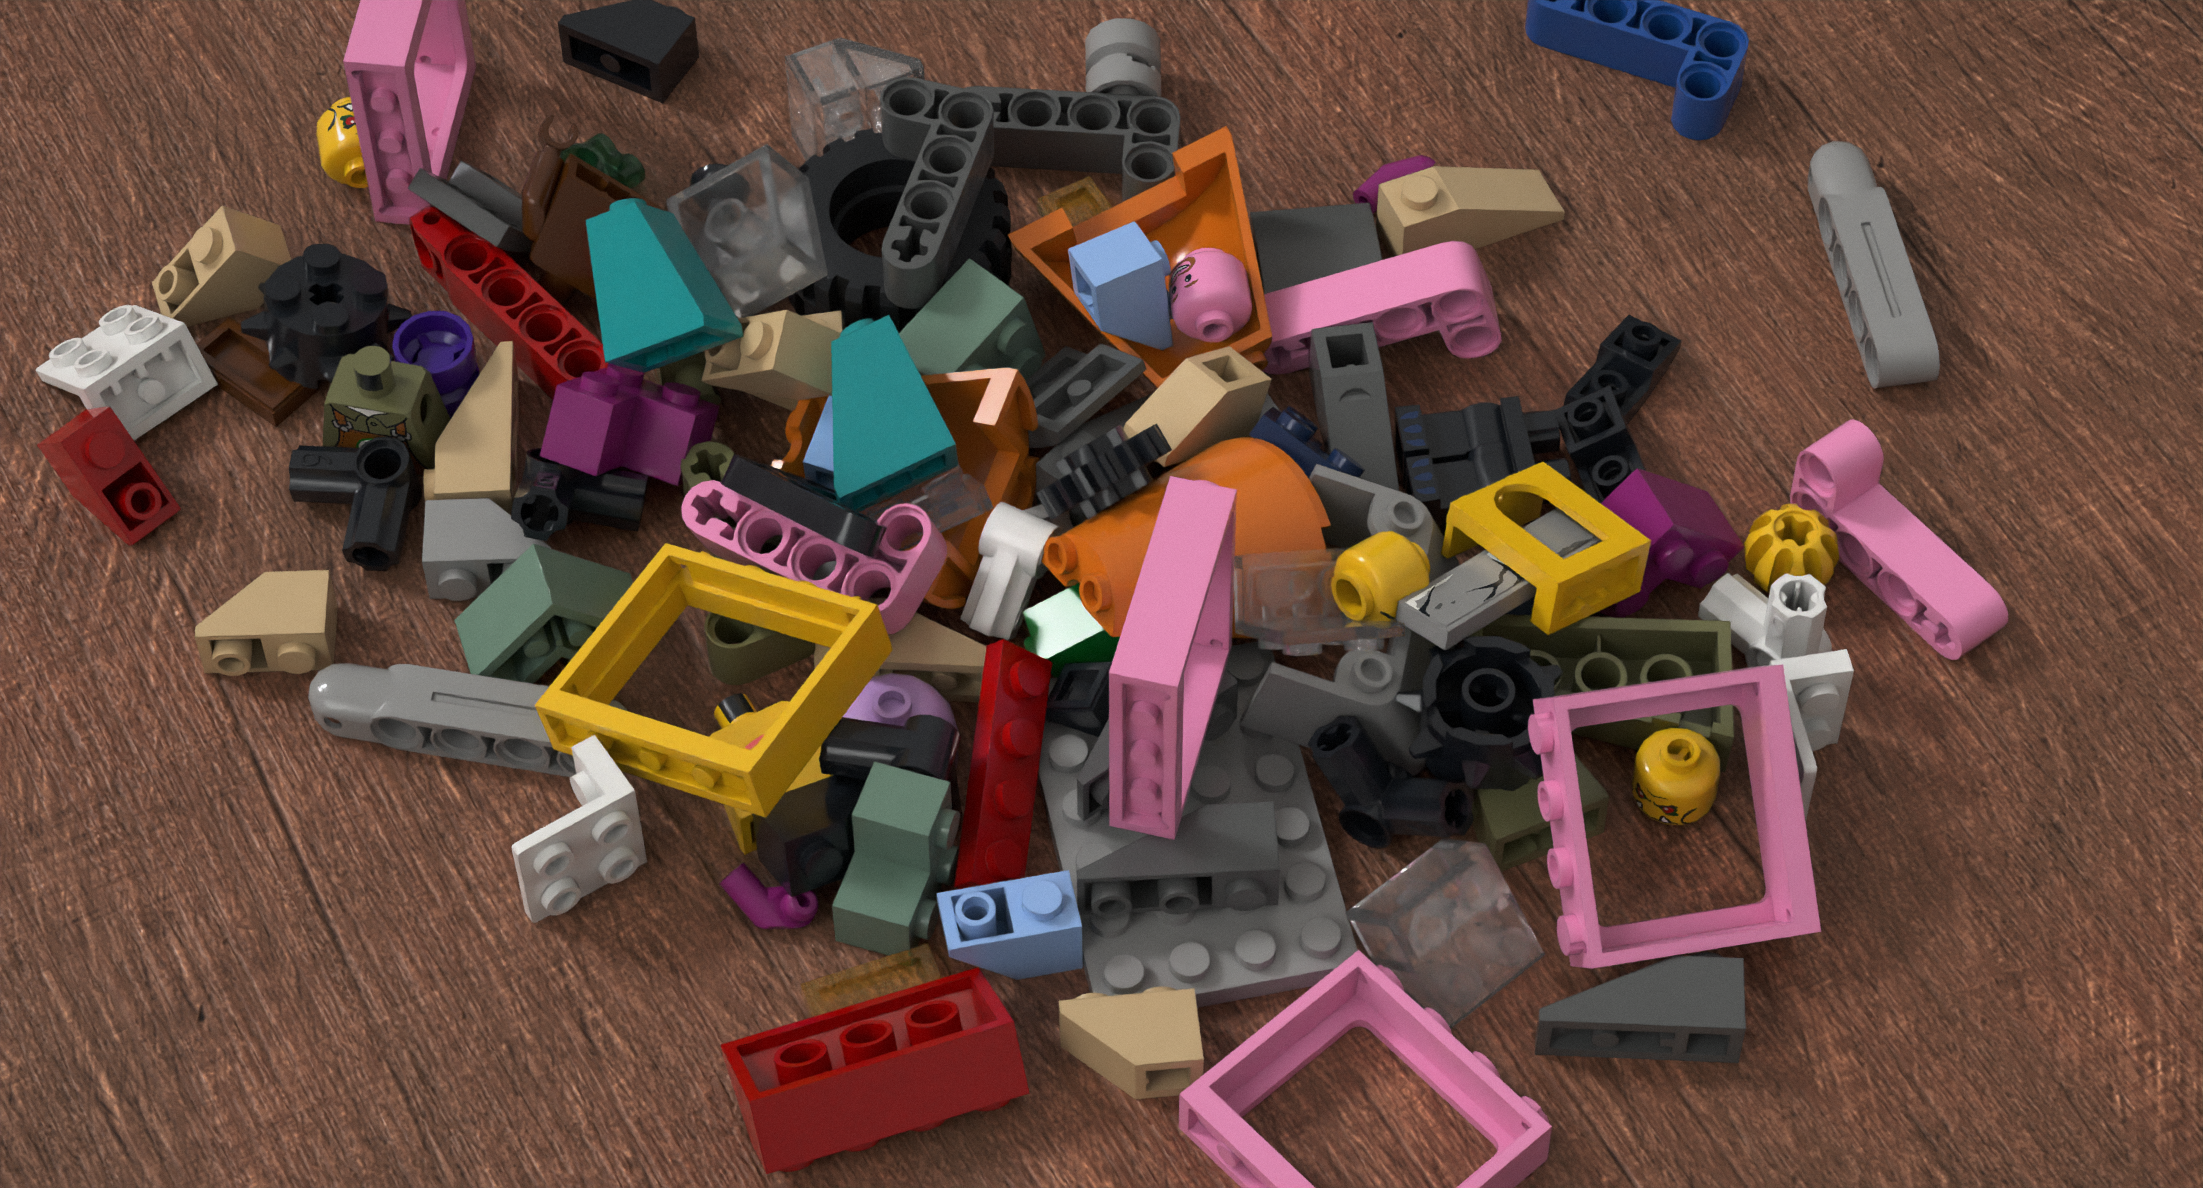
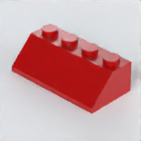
[720,967,1030,1174]

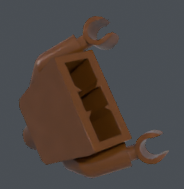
[521,115,708,307]

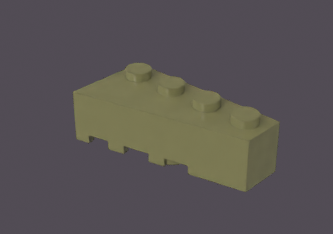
[1467,614,1734,772]

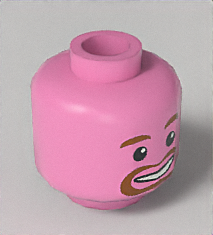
[1168,248,1252,342]

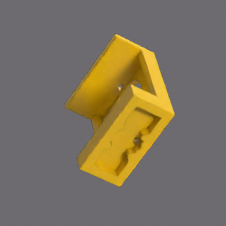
[1441,462,1651,635]

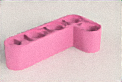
[1263,241,1502,375]
[1790,419,2008,660]
[681,480,947,635]

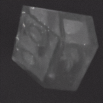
[785,37,925,161]
[1346,838,1545,1029]

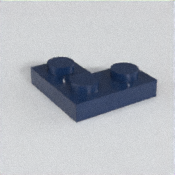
[1249,406,1365,478]

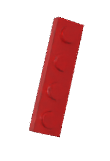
[954,639,1052,889]

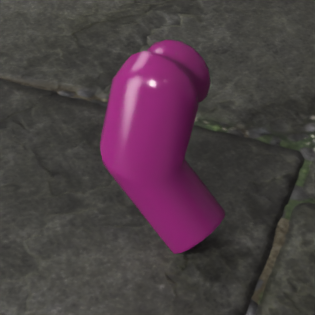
[1353,155,1436,214]
[719,862,819,929]

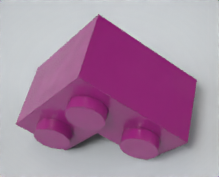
[540,364,720,486]
[1597,468,1745,618]

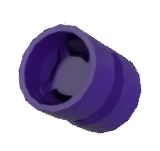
[392,311,480,419]

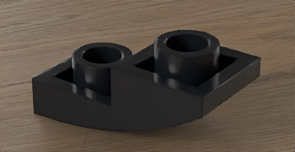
[1563,315,1682,425]
[1555,385,1647,503]

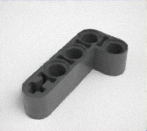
[880,77,995,309]
[964,86,1180,202]

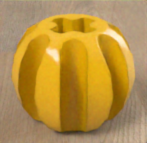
[1744,504,1839,593]

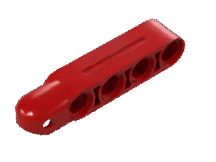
[409,206,609,400]

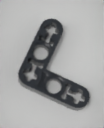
[721,453,887,558]

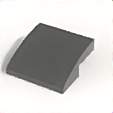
[408,160,532,253]
[1250,203,1382,295]
[1025,343,1147,448]

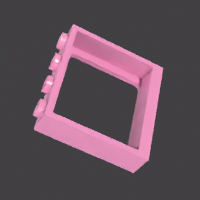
[343,0,476,225]
[1109,476,1237,840]
[1528,664,1821,969]
[1179,950,1552,1188]

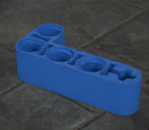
[1525,0,1749,140]

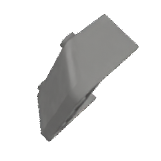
[1240,464,1460,776]

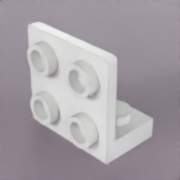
[36,305,218,440]
[1769,649,1854,822]
[512,735,647,923]

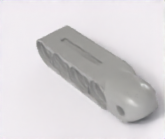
[1807,141,1940,389]
[308,663,627,777]

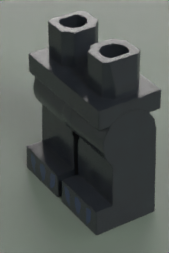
[1394,396,1572,535]

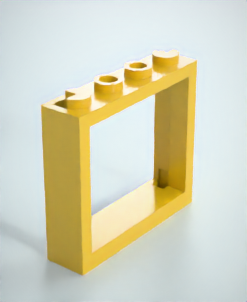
[535,543,893,818]

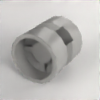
[1085,18,1161,97]

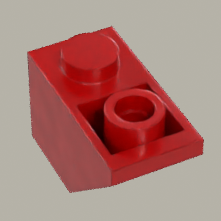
[37,406,181,546]

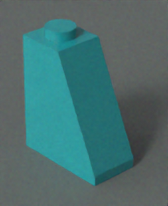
[586,198,743,373]
[831,315,959,512]

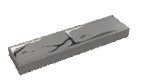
[1395,508,1602,650]

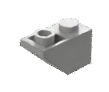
[422,498,551,601]

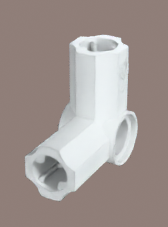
[960,502,1074,640]
[1698,573,1832,668]

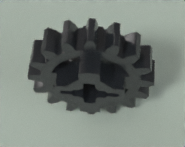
[1036,424,1172,520]

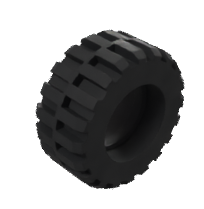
[778,128,1012,333]

